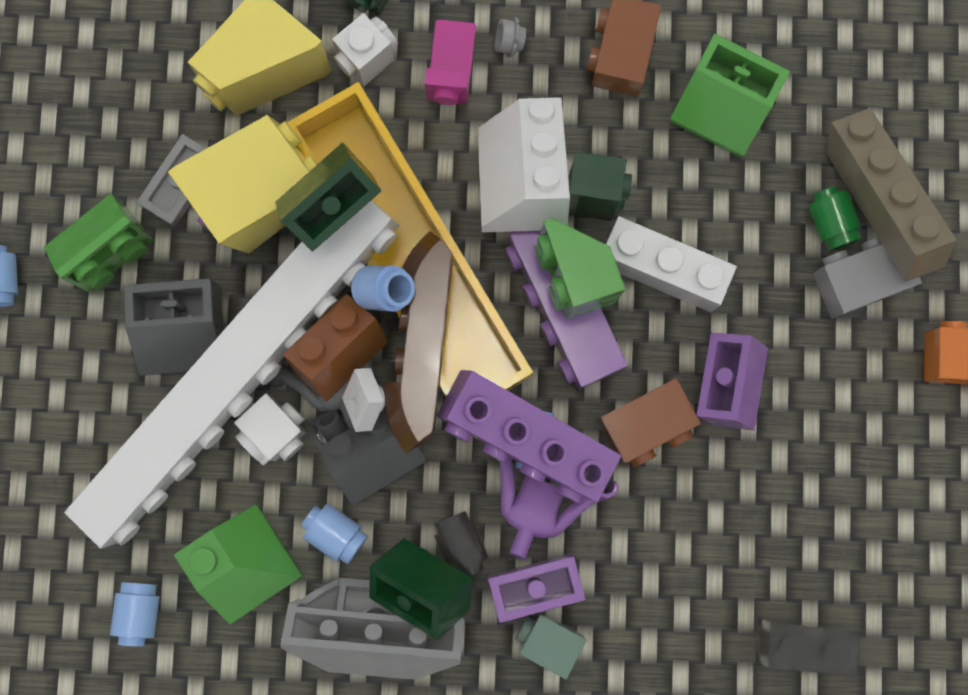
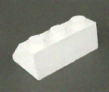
[478,98,570,232]

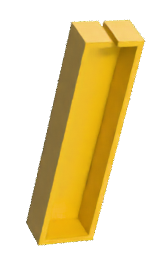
[287,82,533,397]

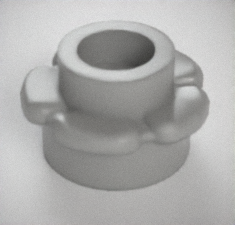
[494,17,526,58]

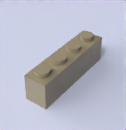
[825,108,957,282]

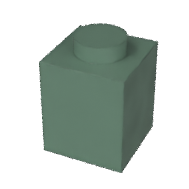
[515,612,587,680]

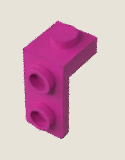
[425,20,476,105]

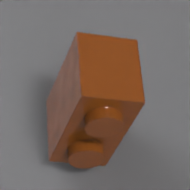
[586,0,662,97]
[283,294,388,402]
[597,378,701,468]

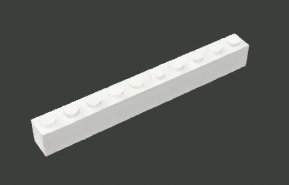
[64,200,400,549]

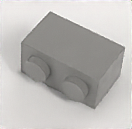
[813,237,922,319]

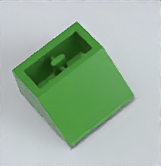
[669,33,790,158]
[44,193,153,292]
[534,218,625,320]

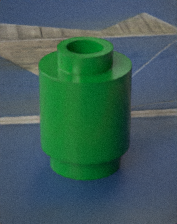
[808,186,862,251]

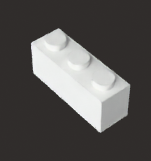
[606,216,737,312]

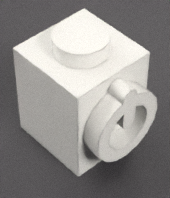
[332,13,398,86]
[234,393,307,466]

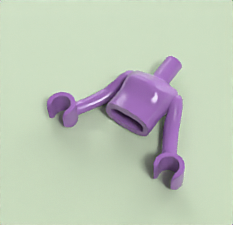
[499,457,618,560]

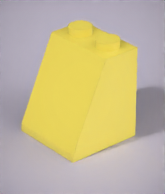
[188,0,332,116]
[168,115,318,254]

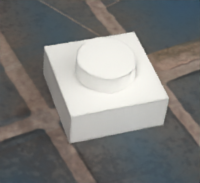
[342,368,385,432]

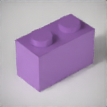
[696,332,768,431]
[488,554,586,623]

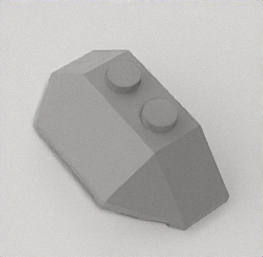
[281,578,464,680]

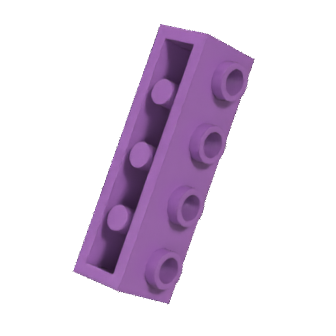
[436,370,622,504]

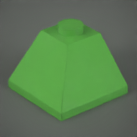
[174,504,303,624]

